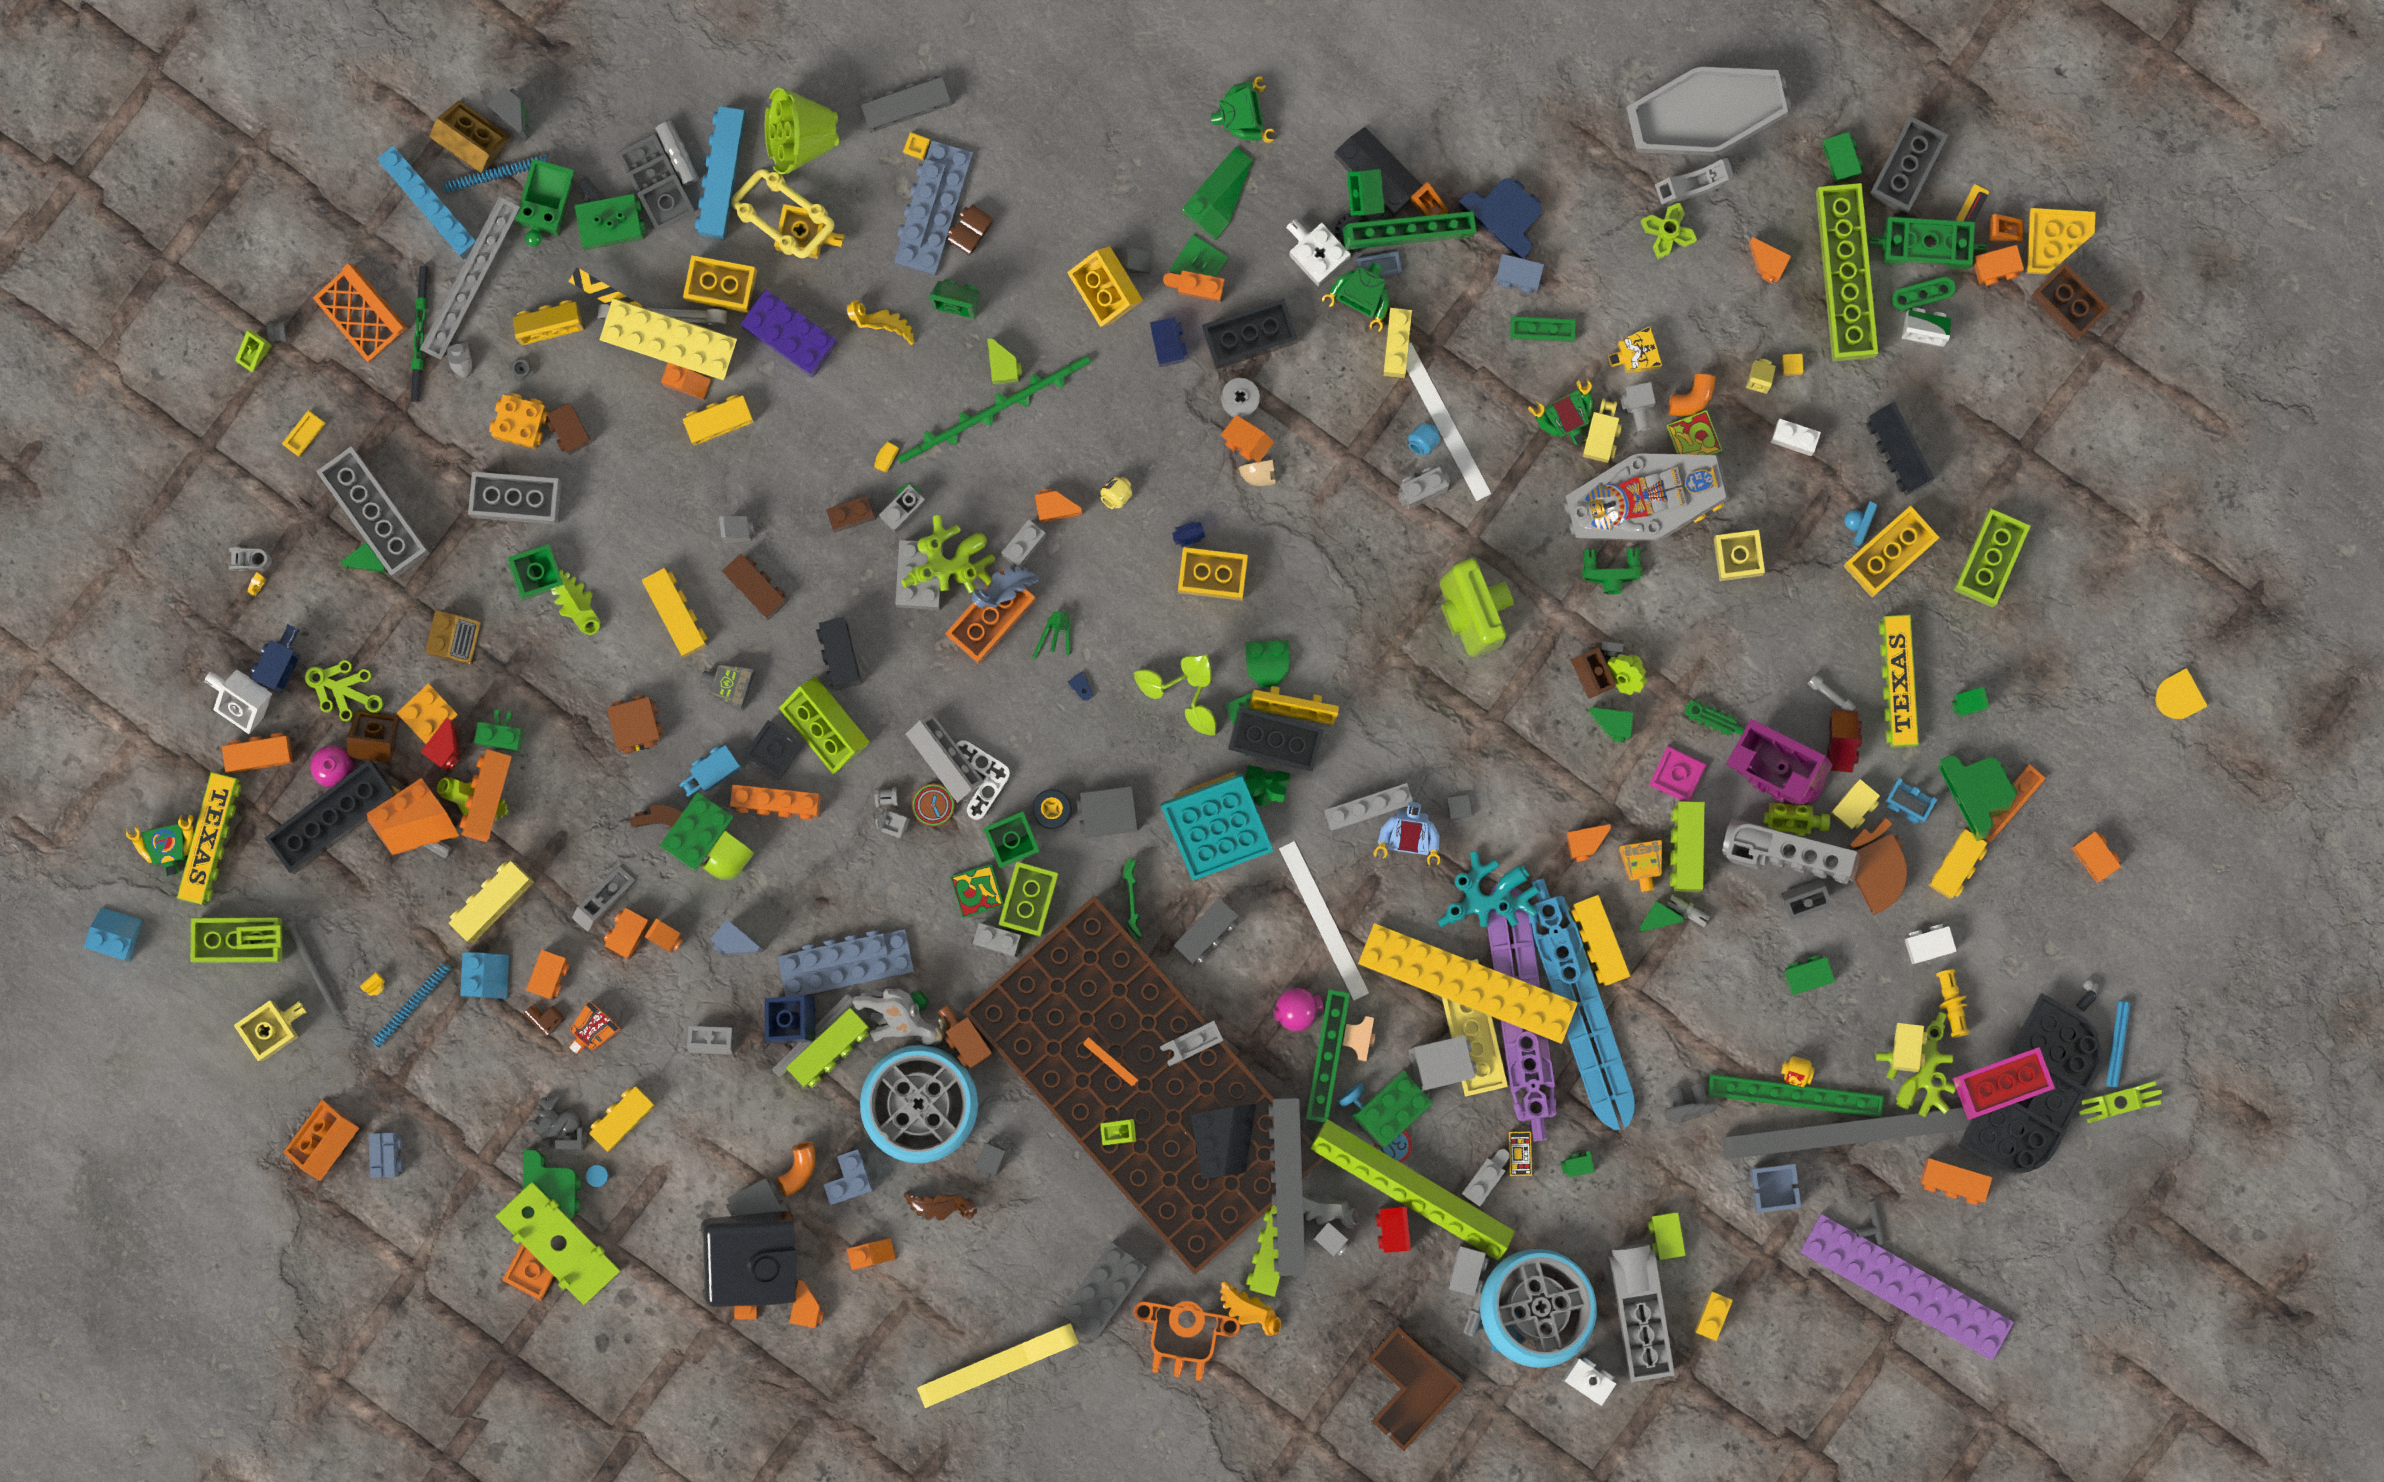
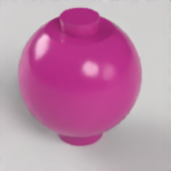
[1273,988,1324,1031]

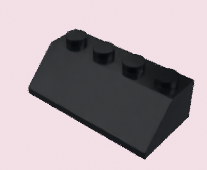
[1334,127,1423,218]
[1866,401,1934,496]

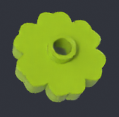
[1607,654,1647,695]

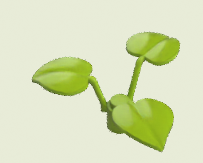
[1133,654,1217,735]

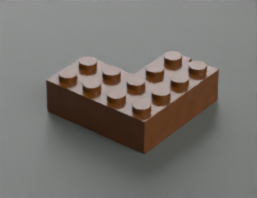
[1368,1326,1463,1452]

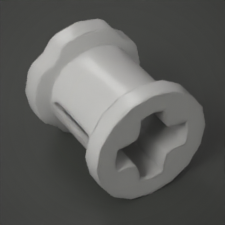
[874,787,898,808]

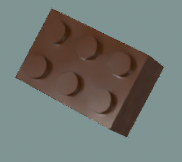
[2031,262,2111,342]

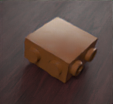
[607,695,664,754]

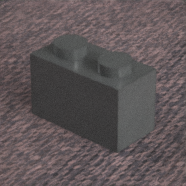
[1781,878,1832,920]

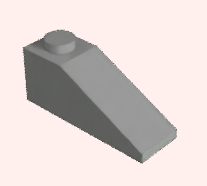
[572,866,635,932]

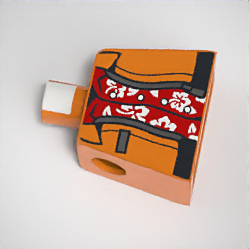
[568,1001,622,1055]

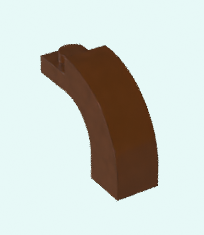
[630,805,682,828]

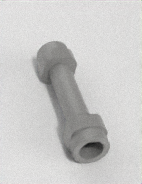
[1807,674,1856,711]

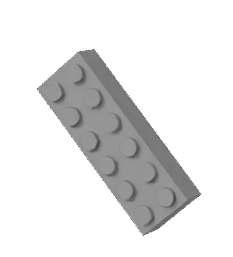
[316,446,430,579]

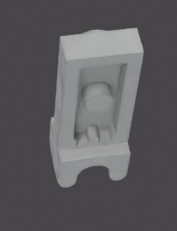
[1160,1021,1224,1067]

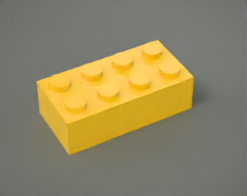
[1843,505,1939,598]

